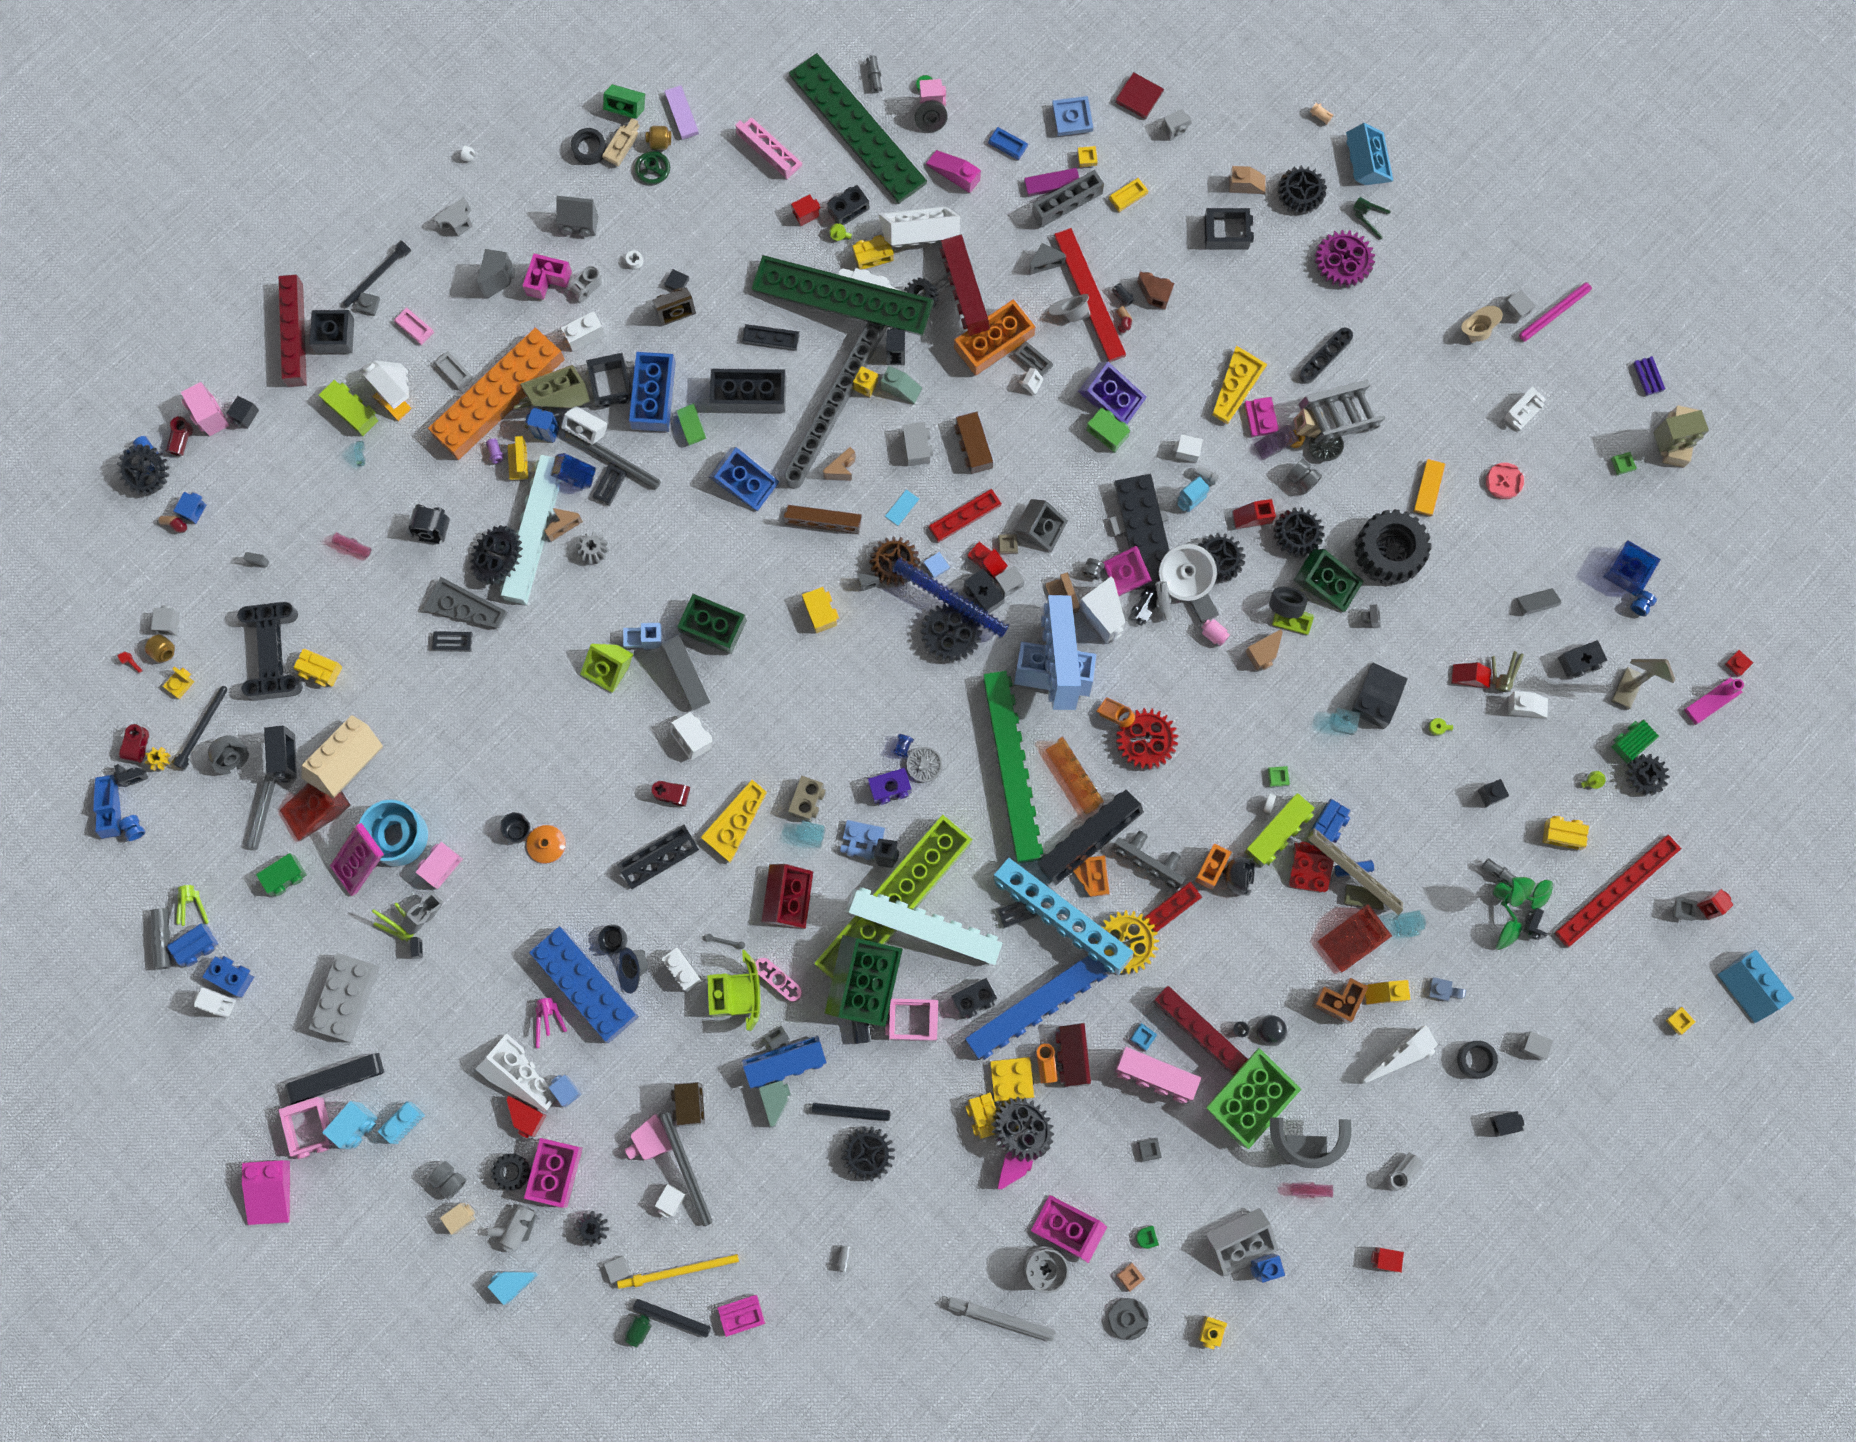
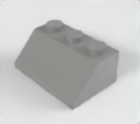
[1206,1208,1279,1276]

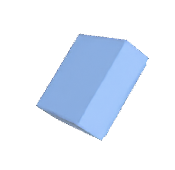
[924,552,950,578]

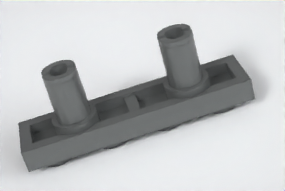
[1111,831,1185,890]

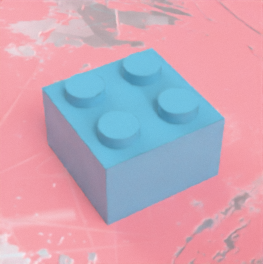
[322,1101,378,1149]

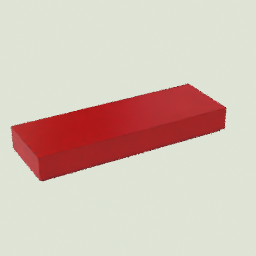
[1144,882,1202,932]

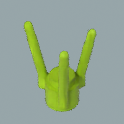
[176,885,209,926]
[372,903,414,942]

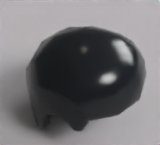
[500,812,530,844]
[598,924,628,955]
[1256,1015,1288,1046]

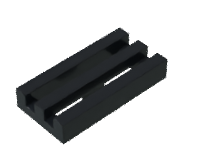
[592,464,627,506]
[432,631,473,652]
[997,896,1039,929]

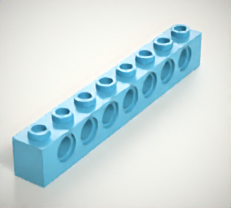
[994,858,1134,975]

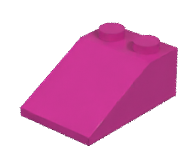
[242,1160,290,1225]
[1031,1195,1107,1263]

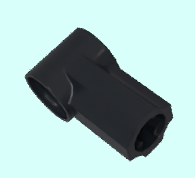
[851,1020,871,1044]

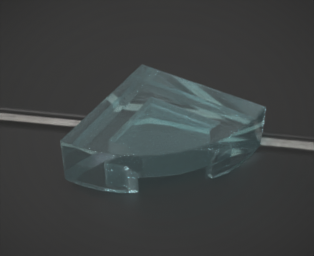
[354,441,366,466]

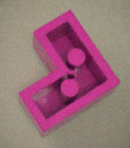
[523,253,572,300]

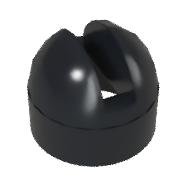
[1233,1021,1249,1038]

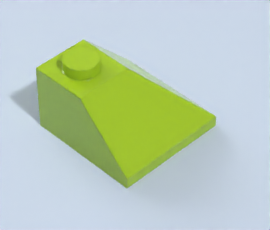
[580,643,633,693]

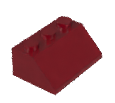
[761,864,814,929]
[1055,1023,1091,1088]

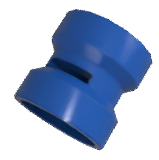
[1630,590,1657,617]
[118,815,146,841]

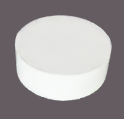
[1263,794,1276,814]

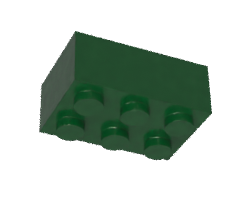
[677,593,747,655]

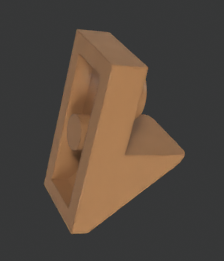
[823,447,856,481]
[544,508,583,542]

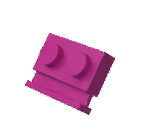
[1244,397,1279,438]
[717,1294,765,1337]

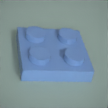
[1052,96,1094,136]

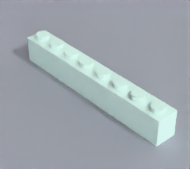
[500,455,566,605]
[846,887,1003,965]

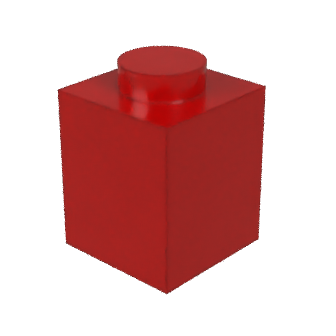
[791,194,821,226]
[1371,1247,1404,1273]

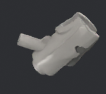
[488,1204,537,1252]

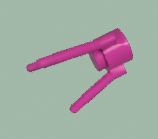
[535,998,567,1049]

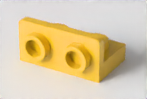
[507,436,529,480]

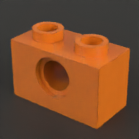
[1195,843,1232,890]

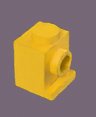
[1198,1316,1227,1350]

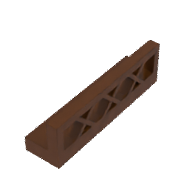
[784,505,862,534]

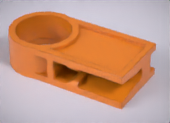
[1096,697,1135,727]

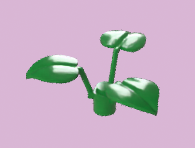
[1493,877,1553,950]

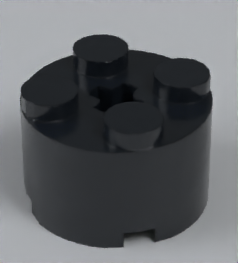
[407,504,450,544]

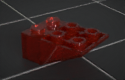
[1317,904,1392,973]

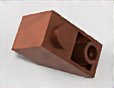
[1137,271,1175,310]

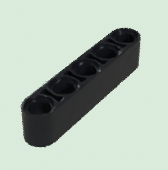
[285,1053,385,1105]

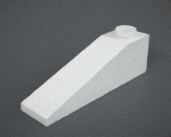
[1360,1025,1438,1084]
[475,1033,556,1112]

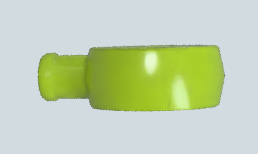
[1429,718,1453,736]

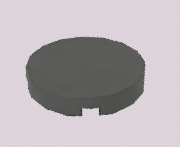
[1108,1298,1149,1340]

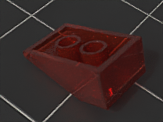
[280,783,350,841]

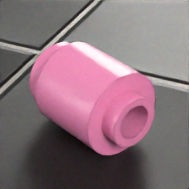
[1201,619,1230,646]

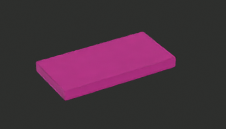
[330,823,384,896]

